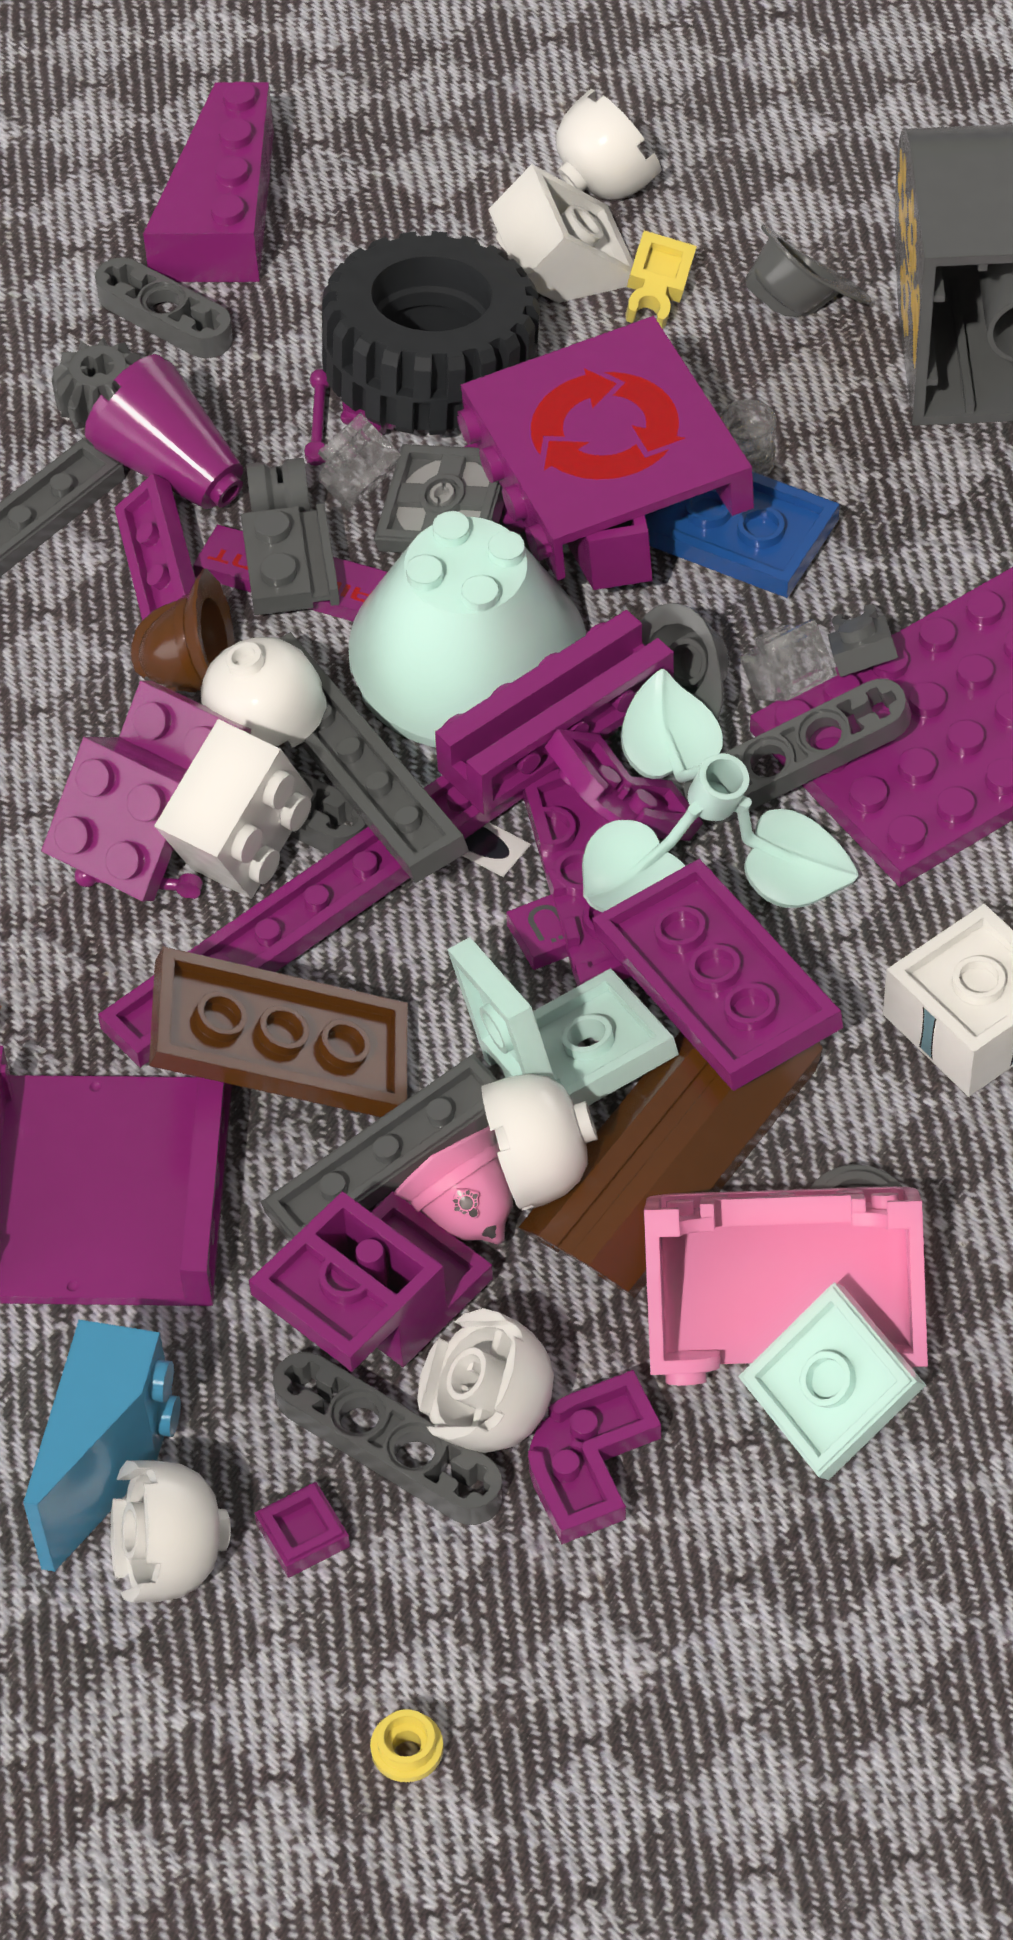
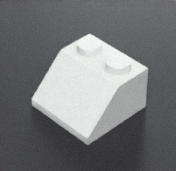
[488,164,634,303]

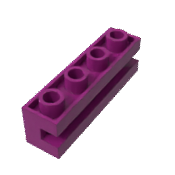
[435,609,674,815]

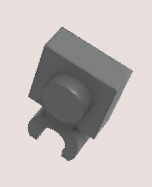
[828,604,898,677]

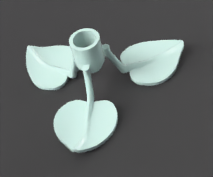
[582,669,858,912]

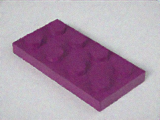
[592,858,844,1091]

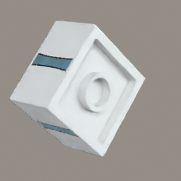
[883,904,1013,1097]

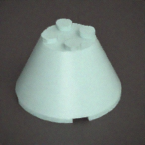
[349,511,586,748]

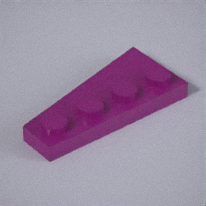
[523,768,631,986]

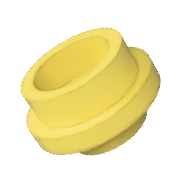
[370,1709,443,1782]

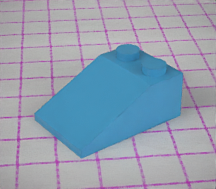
[23,1320,181,1572]

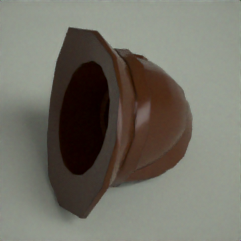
[131,568,235,693]

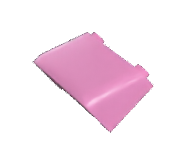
[644,1186,928,1385]

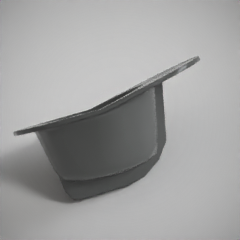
[745,224,871,317]
[641,603,729,721]

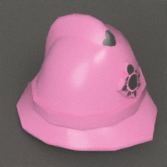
[394,1126,513,1245]

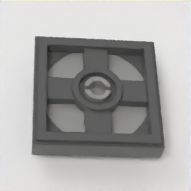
[374,444,504,553]

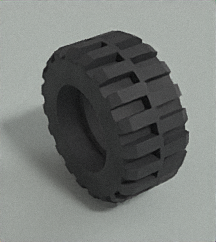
[322,231,540,435]

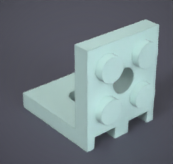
[447,937,679,1106]

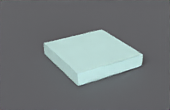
[738,1282,926,1480]

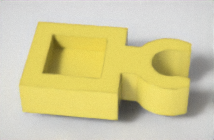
[626,230,697,329]

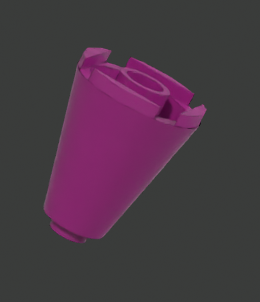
[85,354,243,509]

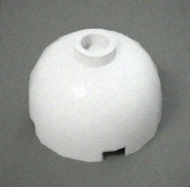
[556,89,662,201]
[201,637,327,748]
[481,1074,598,1211]
[417,1308,554,1453]
[110,1460,231,1602]

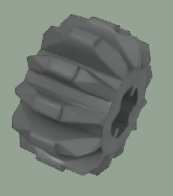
[52,337,141,429]

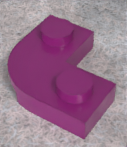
[545,729,703,841]
[528,1370,661,1545]

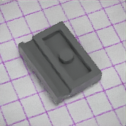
[240,503,340,615]

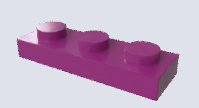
[114,473,195,620]

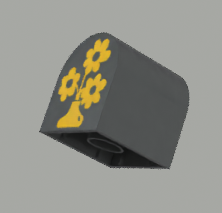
[895,124,1013,426]

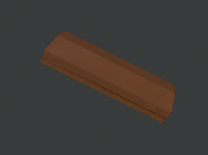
[518,1031,823,1298]

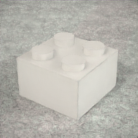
[154,719,314,899]

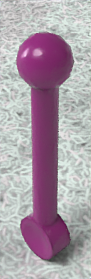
[304,368,330,466]
[74,869,203,899]

